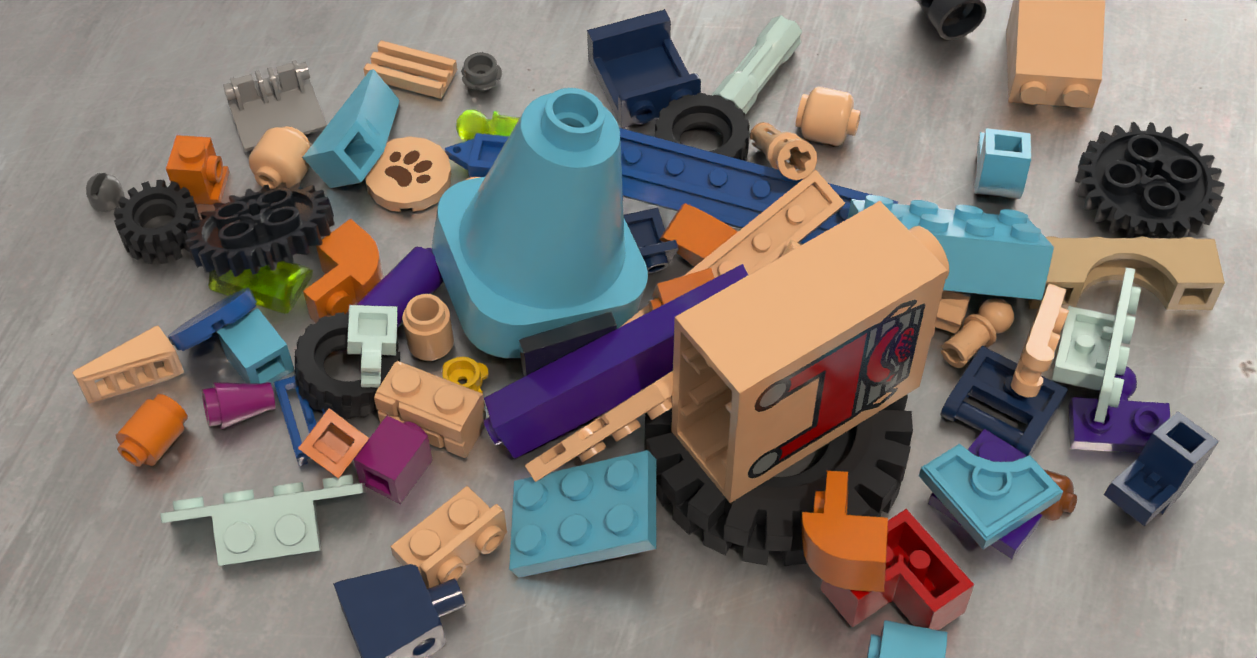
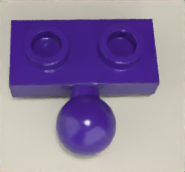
[1068,366,1170,453]

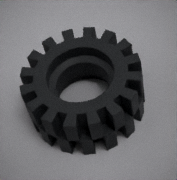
[114,180,201,264]

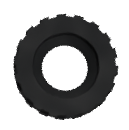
[655,93,750,161]
[294,312,400,419]

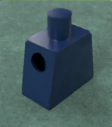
[333,564,466,658]

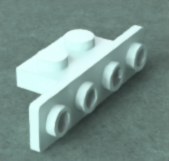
[1052,267,1141,423]
[160,475,366,566]

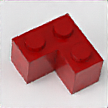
[820,509,974,630]

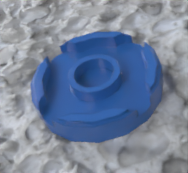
[168,287,257,351]

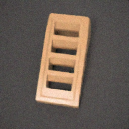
[72,325,184,404]

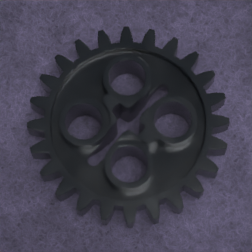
[1075,122,1225,239]
[186,182,335,277]

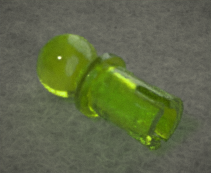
[456,109,520,141]

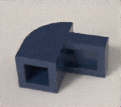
[1104,411,1219,526]

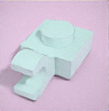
[347,305,397,388]

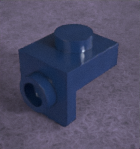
[624,207,679,274]

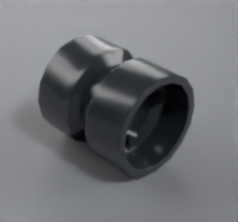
[916,0,987,40]

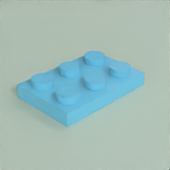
[509,450,656,578]

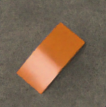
[659,203,738,266]

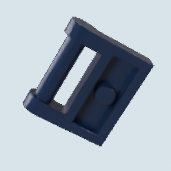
[940,346,1068,457]

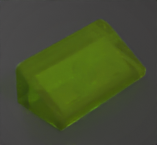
[208,261,313,314]

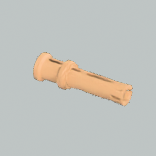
[750,122,817,180]

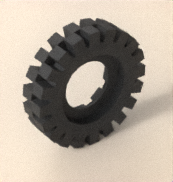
[644,395,913,566]

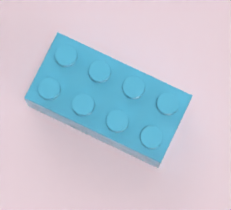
[848,195,1054,300]

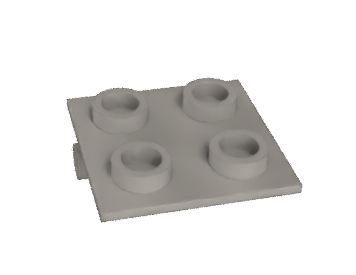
[223,60,327,152]

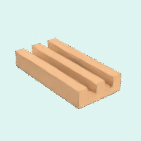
[363,40,457,99]

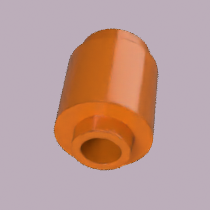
[116,394,188,467]

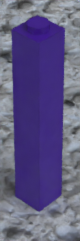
[484,264,748,459]

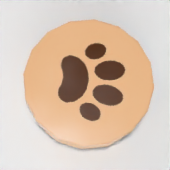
[365,136,452,212]

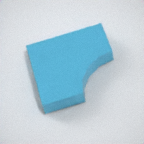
[919,444,1063,549]

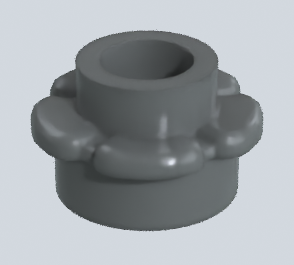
[461,52,502,91]

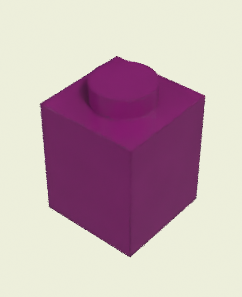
[354,415,433,505]

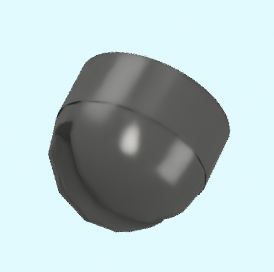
[86,173,124,212]

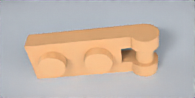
[1011,283,1069,397]

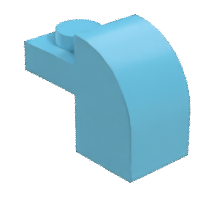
[974,128,1031,199]

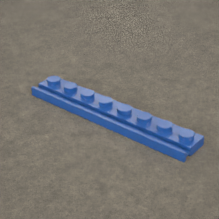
[619,128,898,245]

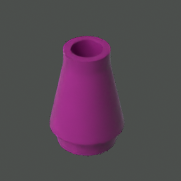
[202,382,276,429]

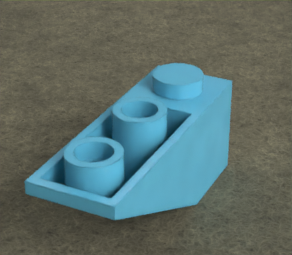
[302,69,400,188]

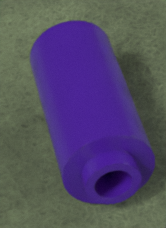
[356,247,444,329]

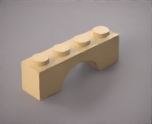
[1028,236,1225,310]

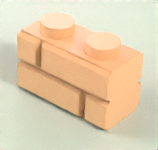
[374,361,487,458]

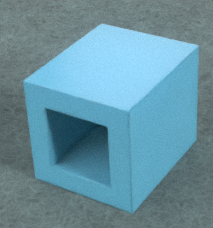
[217,308,295,385]

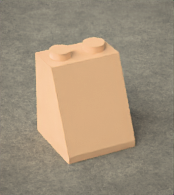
[1006,0,1105,108]

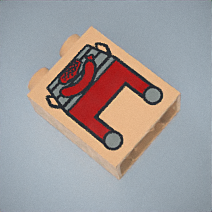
[671,201,949,503]

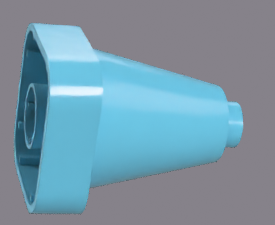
[432,88,648,358]

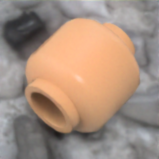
[795,86,861,147]
[249,126,311,189]

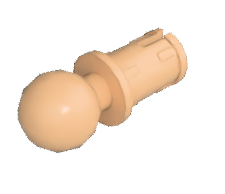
[941,298,1014,368]

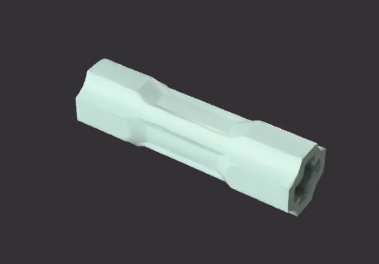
[712,15,802,114]

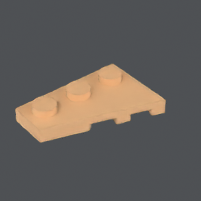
[525,371,673,482]

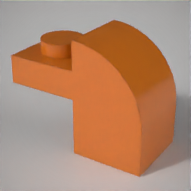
[303,219,384,323]
[802,471,888,592]

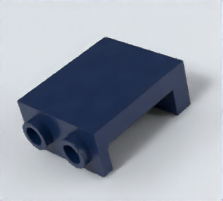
[587,9,701,128]

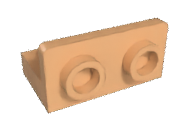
[390,486,507,589]

